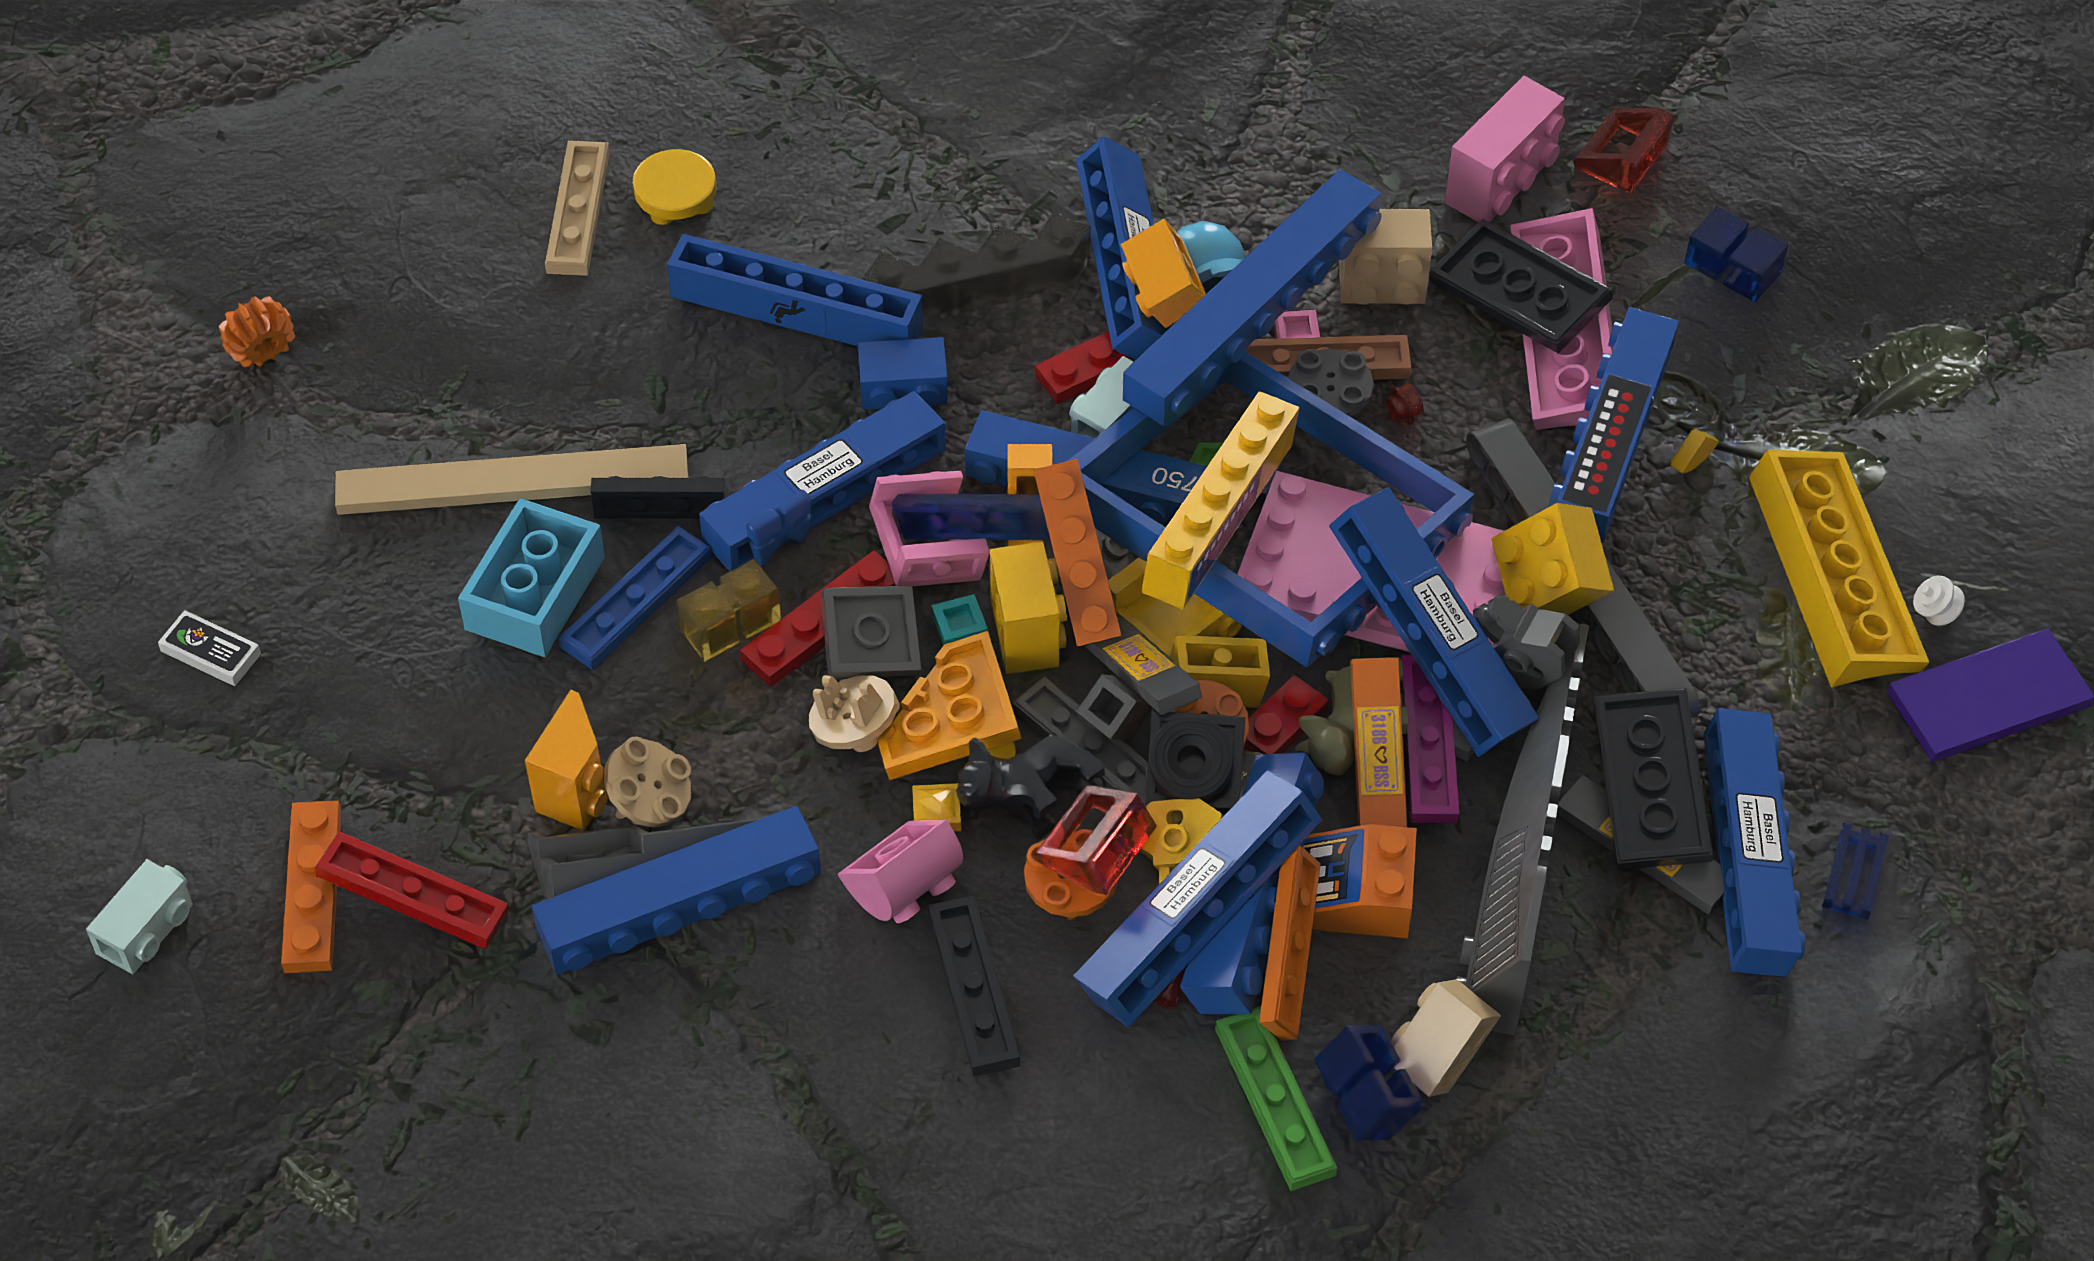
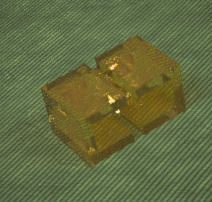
[677,559,781,662]

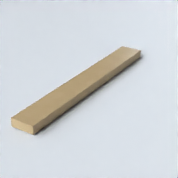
[335,444,688,515]

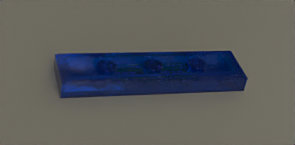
[891,494,1051,540]

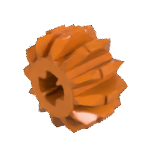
[218,296,296,368]

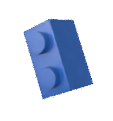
[858,337,948,410]

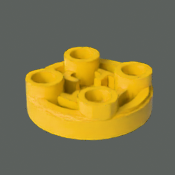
[633,149,716,225]

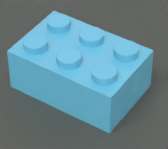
[458,498,605,658]

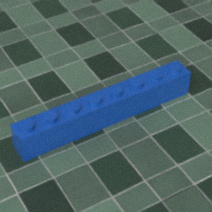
[1123,169,1382,427]

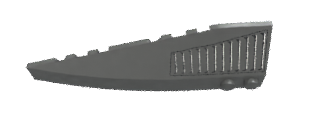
[1457,624,1589,1036]

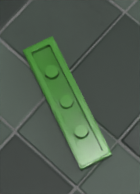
[1215,1006,1337,1192]

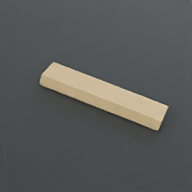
[545,141,610,276]

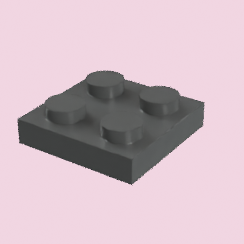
[820,586,921,679]

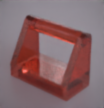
[1573,108,1674,194]
[1034,785,1157,895]

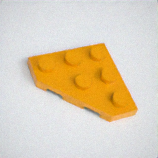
[878,631,1022,780]

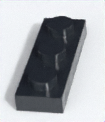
[590,476,726,519]

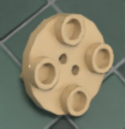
[809,675,900,752]
[604,736,691,828]

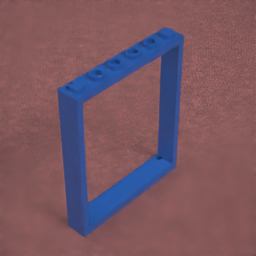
[1068,352,1474,668]

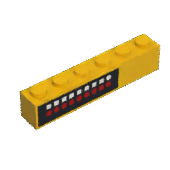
[1141,391,1300,609]

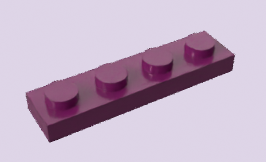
[1402,655,1459,823]

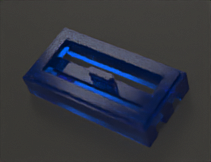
[1822,822,1889,919]

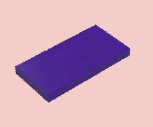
[1887,628,2094,762]

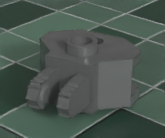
[1473,594,1580,690]

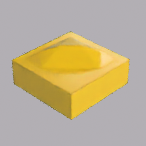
[912,783,961,832]

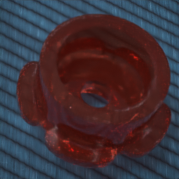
[1386,383,1424,425]

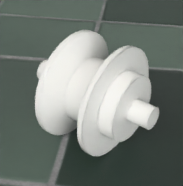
[1913,576,1965,626]

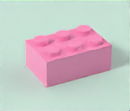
[1445,76,1565,222]

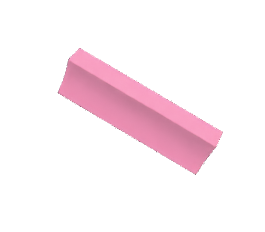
[1510,208,1613,430]

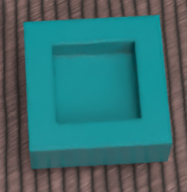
[931,594,988,646]

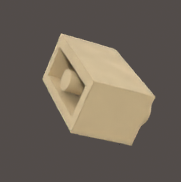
[1385,979,1501,1097]

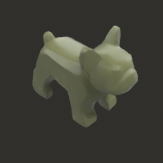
[1295,657,1408,776]

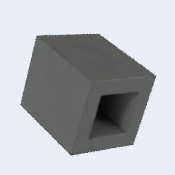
[1076,674,1153,740]

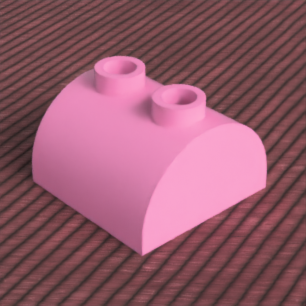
[837,820,963,923]

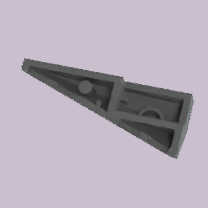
[527,816,767,899]

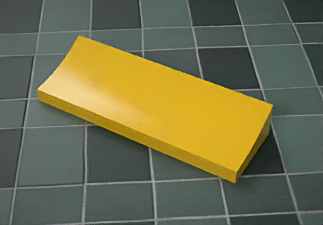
[1749,450,1929,688]

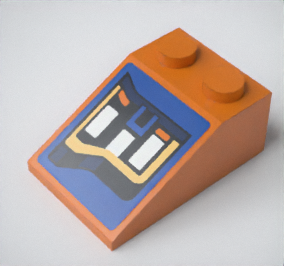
[1303,824,1417,939]

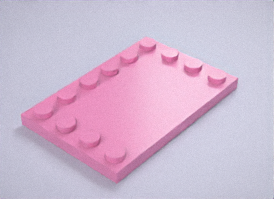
[1237,471,1506,652]

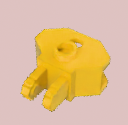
[1129,798,1223,884]

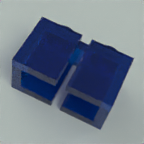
[1684,206,1788,302]
[1314,1025,1425,1141]

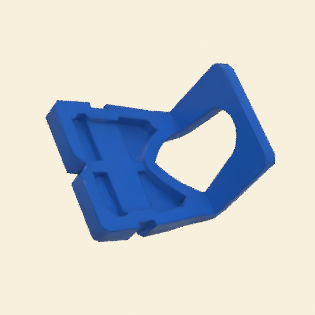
[746,490,811,568]

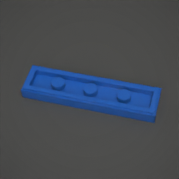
[558,526,712,670]

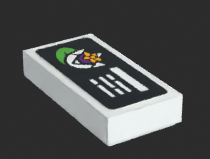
[158,610,261,686]

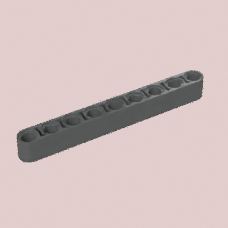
[1466,418,1700,719]

